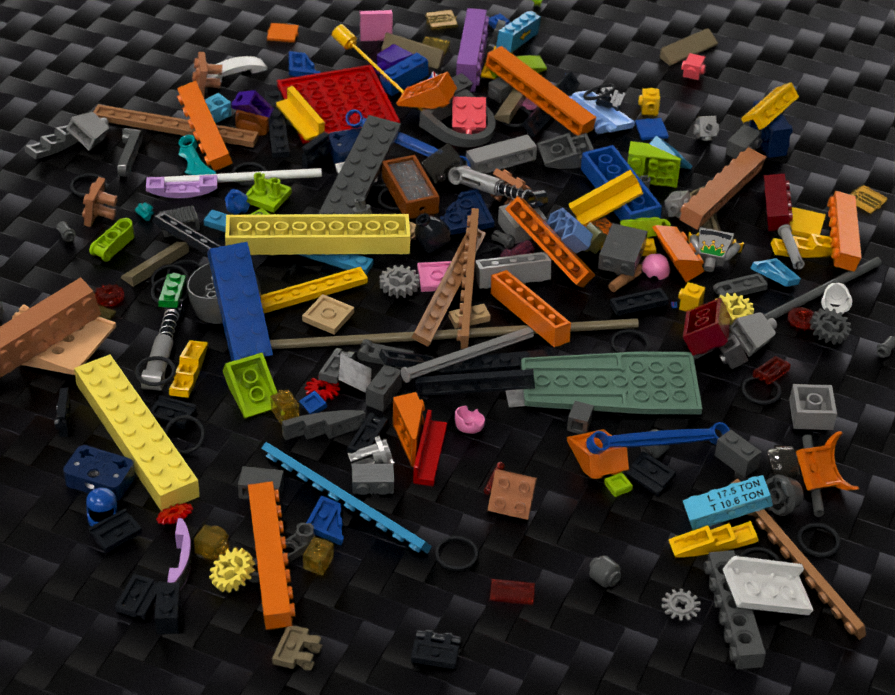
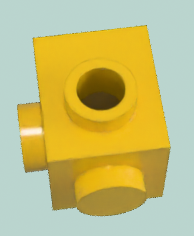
[638,88,660,115]
[678,282,705,312]

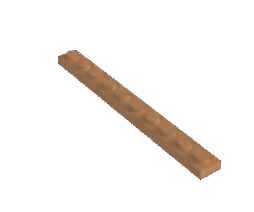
[93,104,259,148]
[457,208,479,349]
[411,226,486,347]
[731,479,866,640]

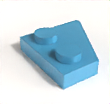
[751,258,801,287]

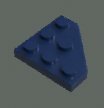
[440,189,494,236]

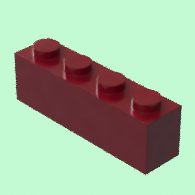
[764,173,793,231]

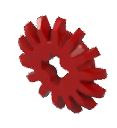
[305,376,340,402]
[156,503,193,525]

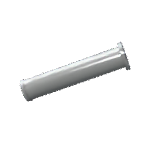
[778,225,805,269]

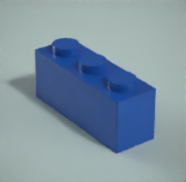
[380,52,429,96]

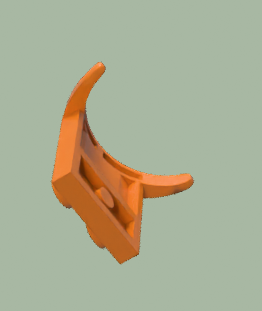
[796,431,859,491]

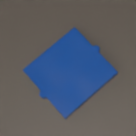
[635,118,669,140]

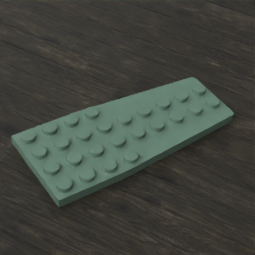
[521,352,702,414]

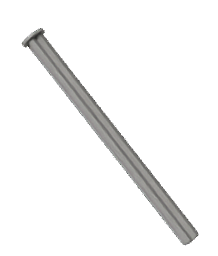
[401,327,534,383]

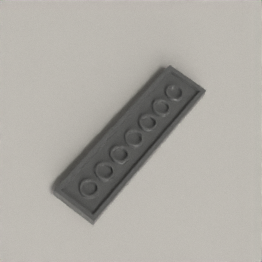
[318,115,401,214]

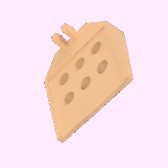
[12,305,116,375]

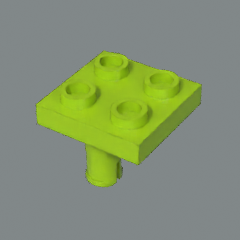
[246,172,292,213]

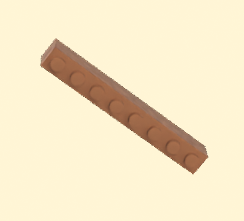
[679,147,766,230]

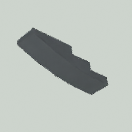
[25,125,79,159]
[282,410,365,440]

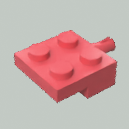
[452,97,486,134]

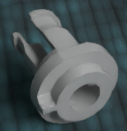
[347,436,394,465]

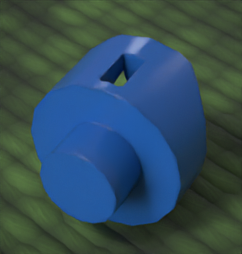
[225,189,250,215]

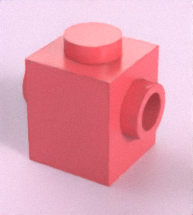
[681,53,706,80]

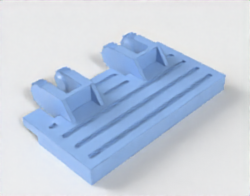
[569,91,635,134]

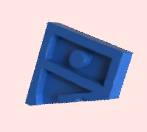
[288,51,321,77]
[307,495,344,545]

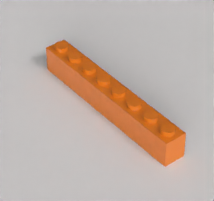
[485,46,596,136]
[248,481,296,630]

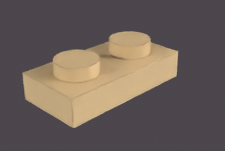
[449,304,491,329]

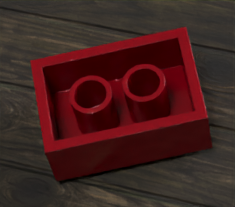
[683,298,730,355]

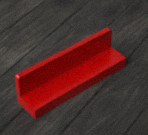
[413,410,447,486]

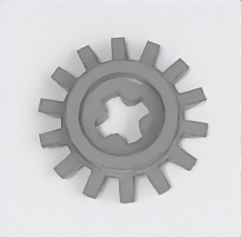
[662,589,701,621]

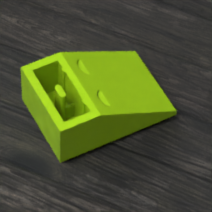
[628,141,681,187]

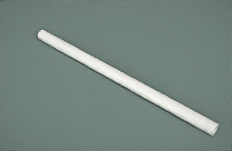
[164,168,322,183]

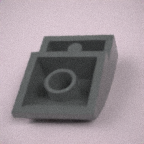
[537,133,594,169]

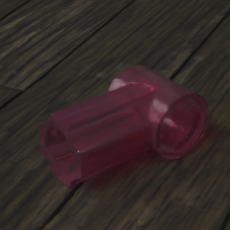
[500,240,534,257]

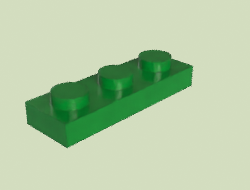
[158,273,186,308]

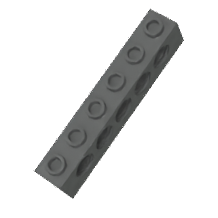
[704,550,766,669]

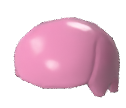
[641,254,670,280]
[455,406,485,434]

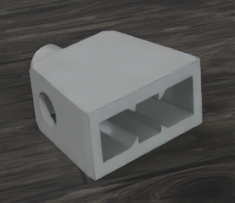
[66,112,109,150]
[729,312,777,357]

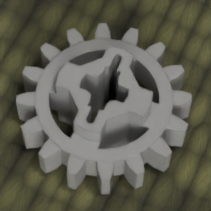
[380,265,420,298]

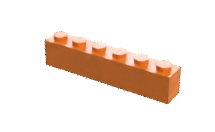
[177,81,233,171]
[827,191,862,272]
[505,196,595,288]
[491,270,571,347]

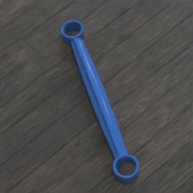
[346,109,471,168]
[586,422,730,455]

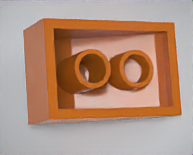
[396,71,457,109]
[393,392,425,467]
[567,429,629,479]

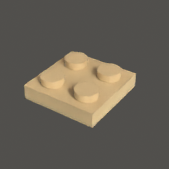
[302,294,354,335]

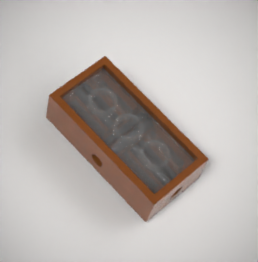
[382,155,440,219]

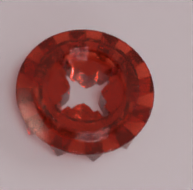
[94,283,124,306]
[787,307,814,331]

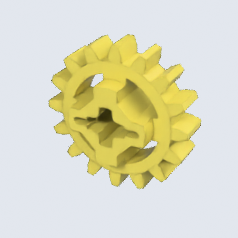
[715,293,754,325]
[209,548,255,593]

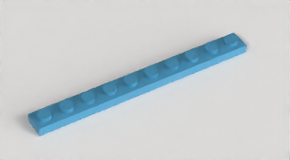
[204,210,374,275]
[262,442,432,553]

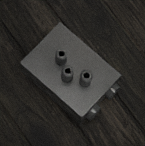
[598,223,648,277]

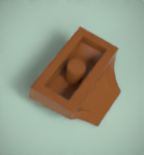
[236,110,269,136]

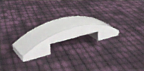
[207,56,267,82]

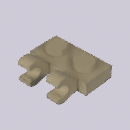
[272,625,322,671]

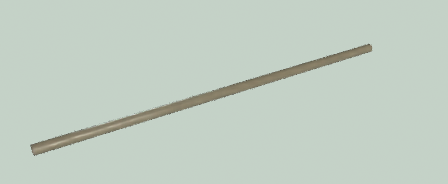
[270,319,639,349]

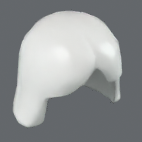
[821,282,853,314]

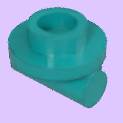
[135,202,154,221]

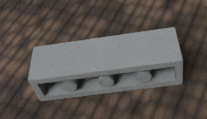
[466,135,537,174]
[475,252,551,289]

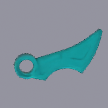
[179,135,216,175]

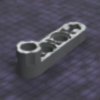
[117,128,143,177]
[247,522,315,583]

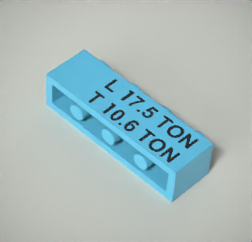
[683,475,773,530]

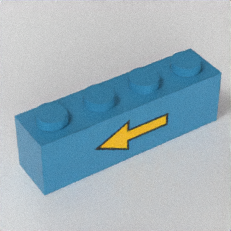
[496,11,541,53]

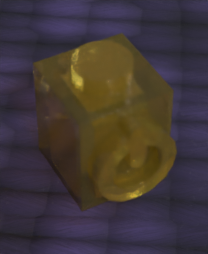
[270,389,299,425]
[194,524,229,561]
[303,537,334,575]

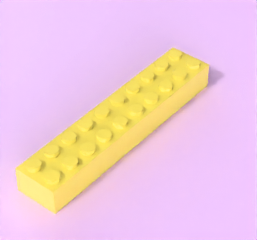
[225,214,410,255]
[74,354,200,512]

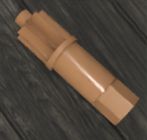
[608,264,642,293]

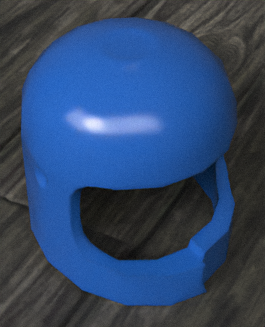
[86,487,117,526]

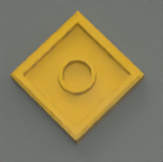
[790,207,826,238]

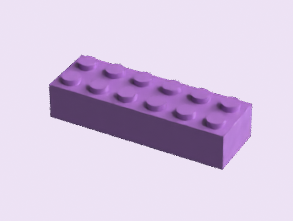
[456,8,489,92]

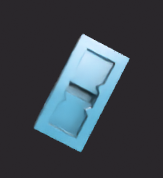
[205,93,232,123]

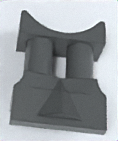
[487,19,506,52]

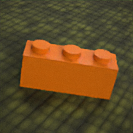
[652,225,705,282]

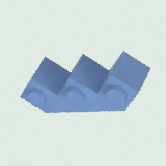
[547,208,593,254]

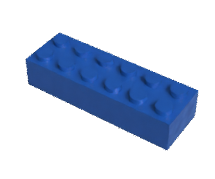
[581,145,662,221]
[207,241,273,362]

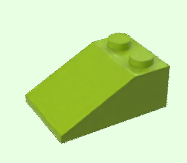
[223,353,282,418]

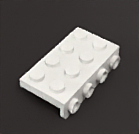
[722,556,813,615]

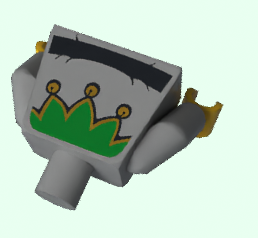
[688,227,744,272]

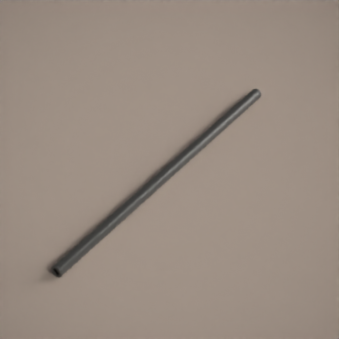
[693,257,882,361]

